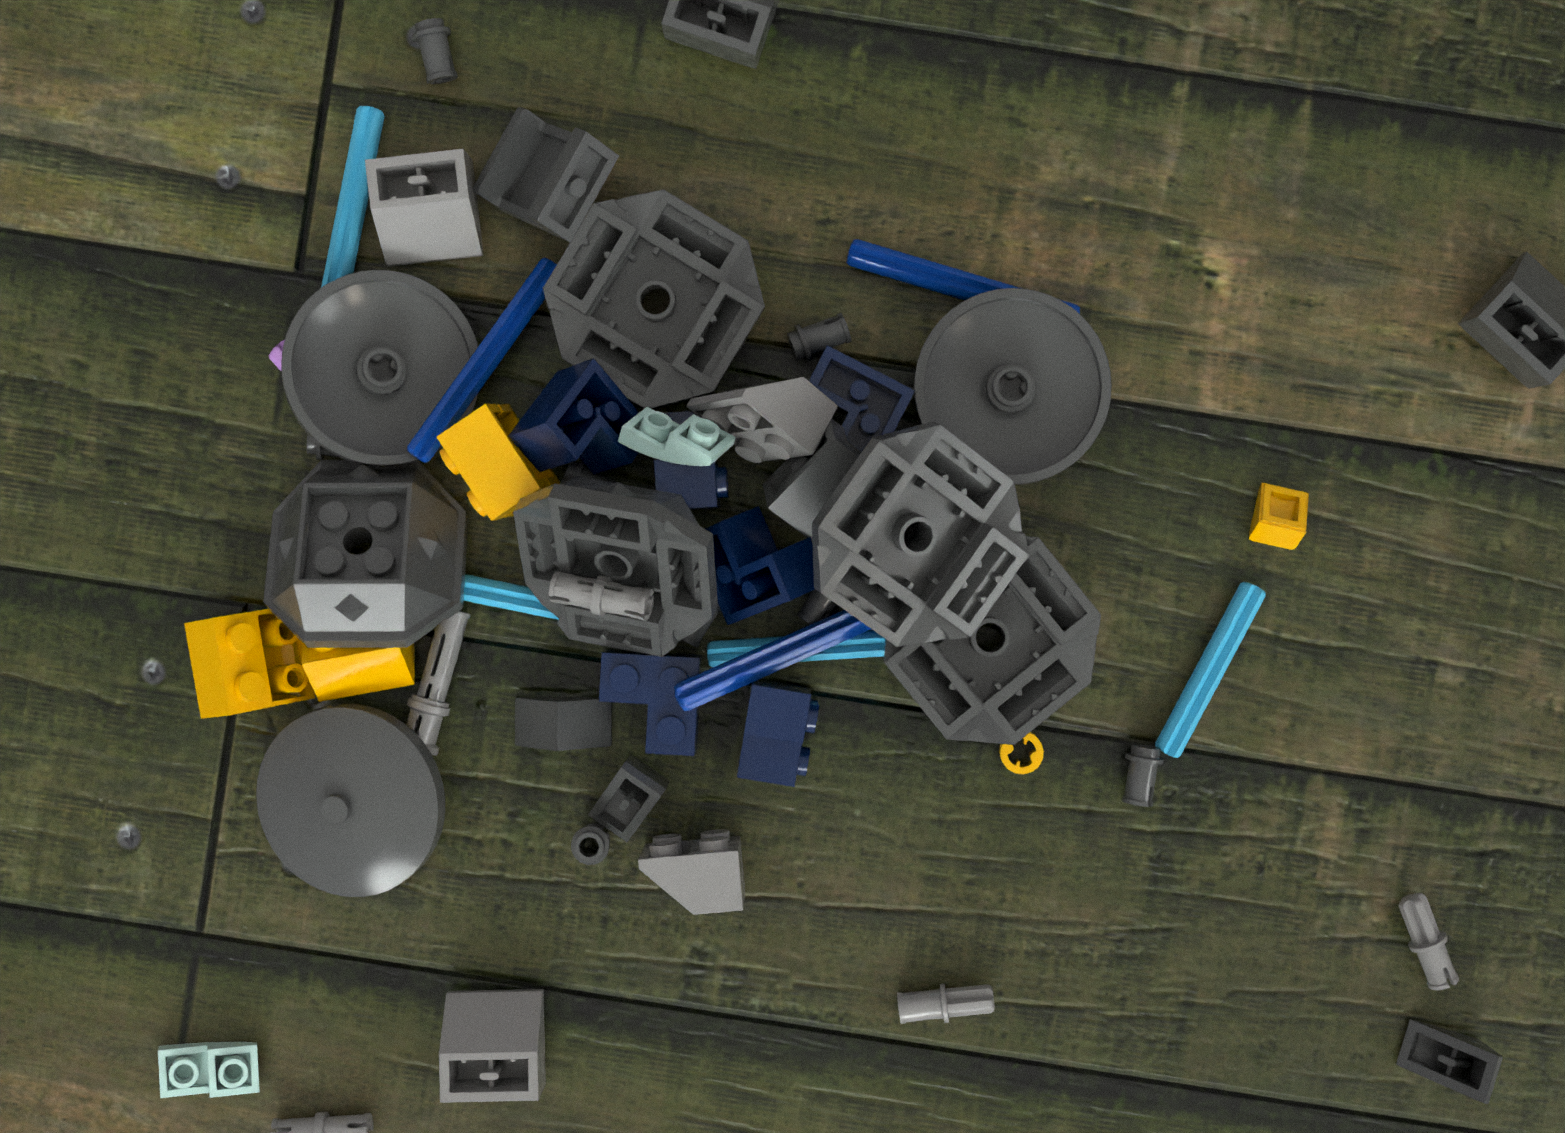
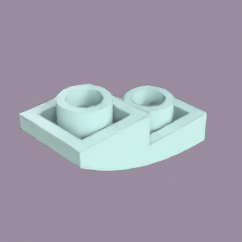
[618,407,736,466]
[158,1042,260,1098]

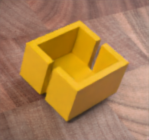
[437,404,560,521]

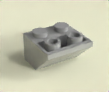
[365,149,484,267]
[686,377,838,463]
[638,829,745,915]
[439,989,546,1103]

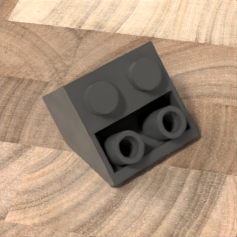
[661,0,779,69]
[1458,251,1565,389]

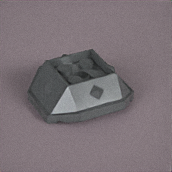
[543,189,765,409]
[812,421,1029,647]
[263,460,469,648]
[513,476,718,657]
[883,536,1101,745]

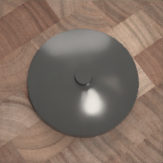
[281,270,478,467]
[914,288,1112,485]
[256,703,445,897]

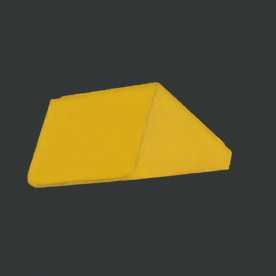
[1249,482,1309,550]

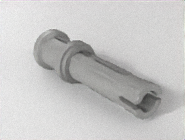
[406,611,471,756]

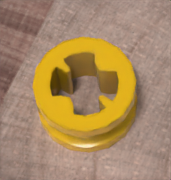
[999,732,1044,775]

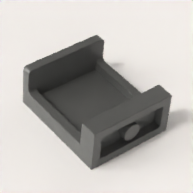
[473,107,619,243]
[763,419,862,541]

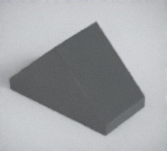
[515,697,612,751]
[588,754,670,842]
[1396,1019,1503,1104]

